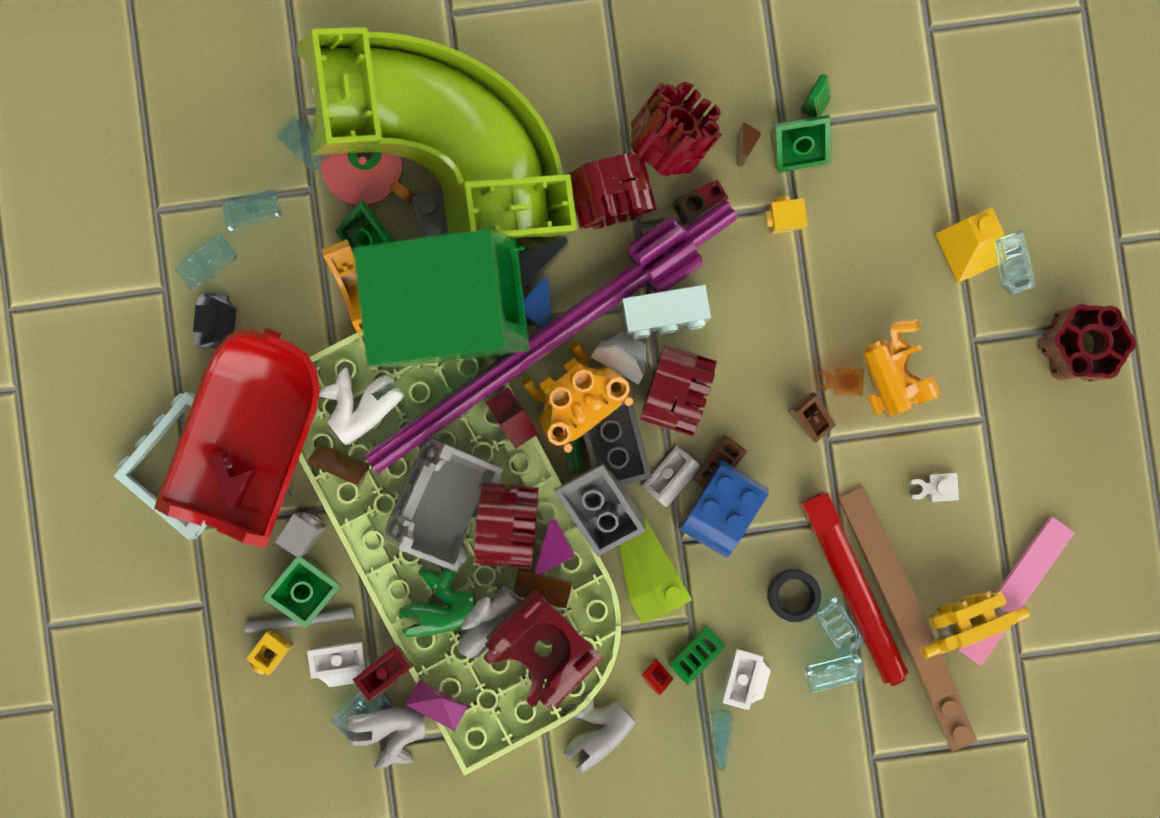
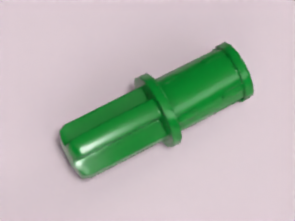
[566,437,584,472]

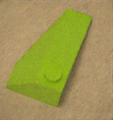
[619,502,692,624]

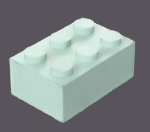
[621,285,711,340]

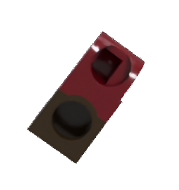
[672,179,729,225]

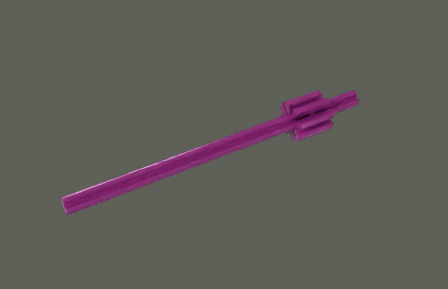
[364,199,738,474]

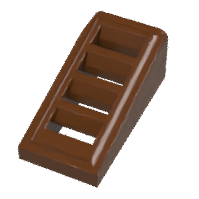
[692,435,747,487]

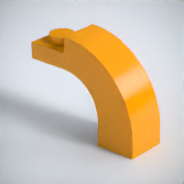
[322,239,364,340]

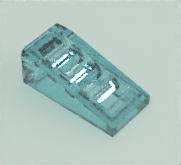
[995,231,1035,294]
[814,598,865,659]
[709,708,734,771]

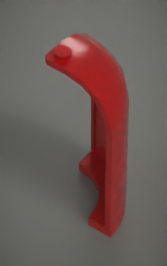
[154,327,320,549]

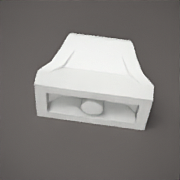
[591,331,648,384]
[307,642,367,687]
[722,648,771,710]

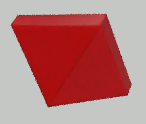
[641,659,673,696]

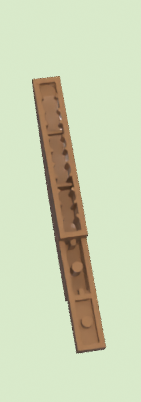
[838,487,978,752]

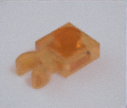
[815,367,864,396]

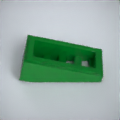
[800,74,831,117]
[668,626,726,685]

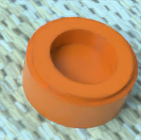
[390,180,416,203]

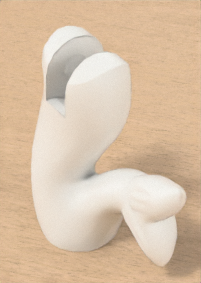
[319,368,404,445]

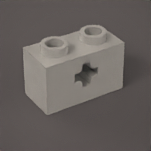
[275,511,326,558]

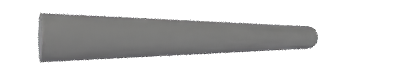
[245,607,355,633]

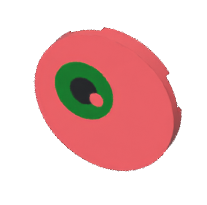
[321,152,403,206]

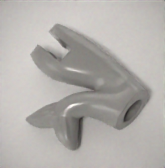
[458,587,523,658]
[562,689,637,773]
[346,706,425,768]

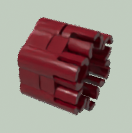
[631,81,722,176]
[568,153,657,229]
[1037,304,1136,382]
[640,344,717,437]
[474,482,539,569]

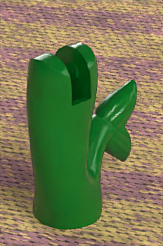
[399,568,476,637]

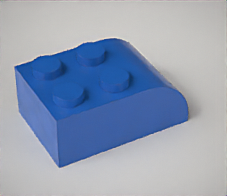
[679,460,769,558]

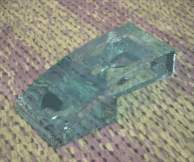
[276,117,330,172]
[175,234,238,291]

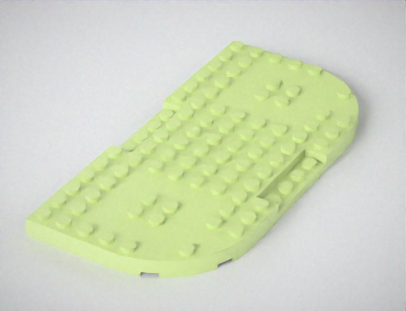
[299,330,621,776]

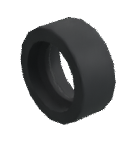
[767,569,821,622]

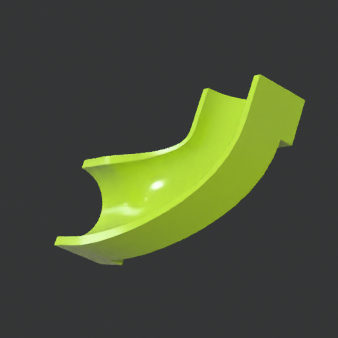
[296,27,577,239]

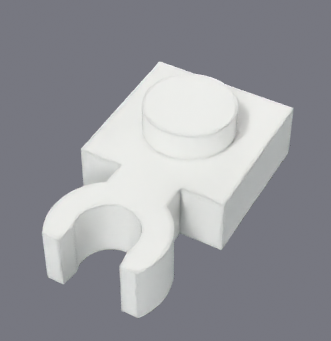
[909,473,959,502]

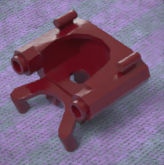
[483,589,604,709]

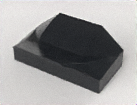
[193,292,237,349]

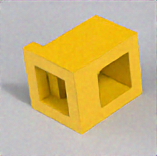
[247,630,293,676]

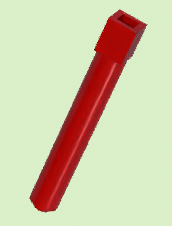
[799,492,909,686]

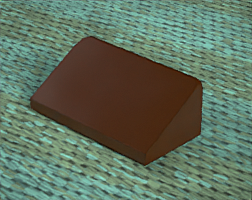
[737,122,761,167]
[307,444,370,485]
[513,568,573,608]

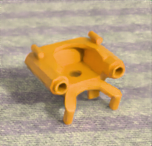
[863,319,941,417]
[521,341,633,452]

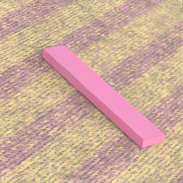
[956,516,1075,666]

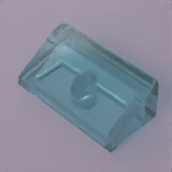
[222,189,282,231]
[804,654,863,693]
[330,691,393,737]

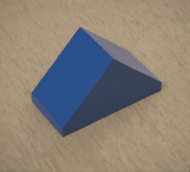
[524,278,551,329]

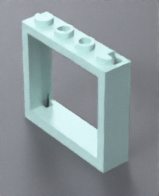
[114,392,207,540]

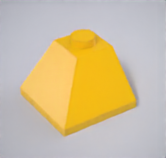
[934,207,1007,283]

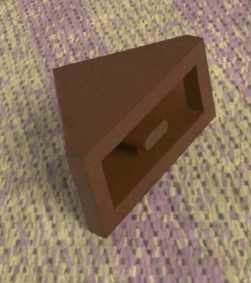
[788,392,836,443]

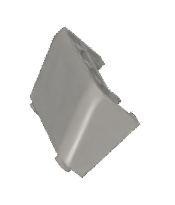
[384,437,502,572]

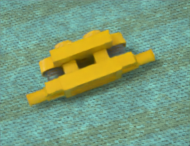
[921,591,1030,659]

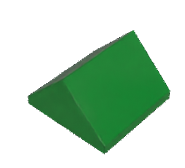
[770,115,831,173]
[335,200,395,249]
[262,556,341,629]

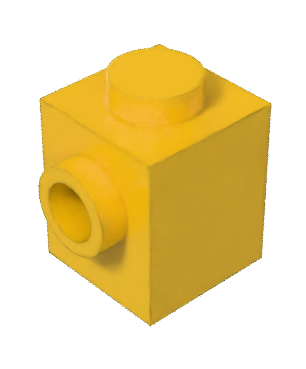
[765,196,808,234]

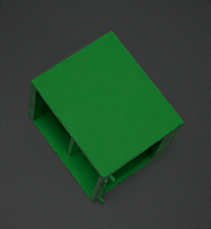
[353,228,530,367]

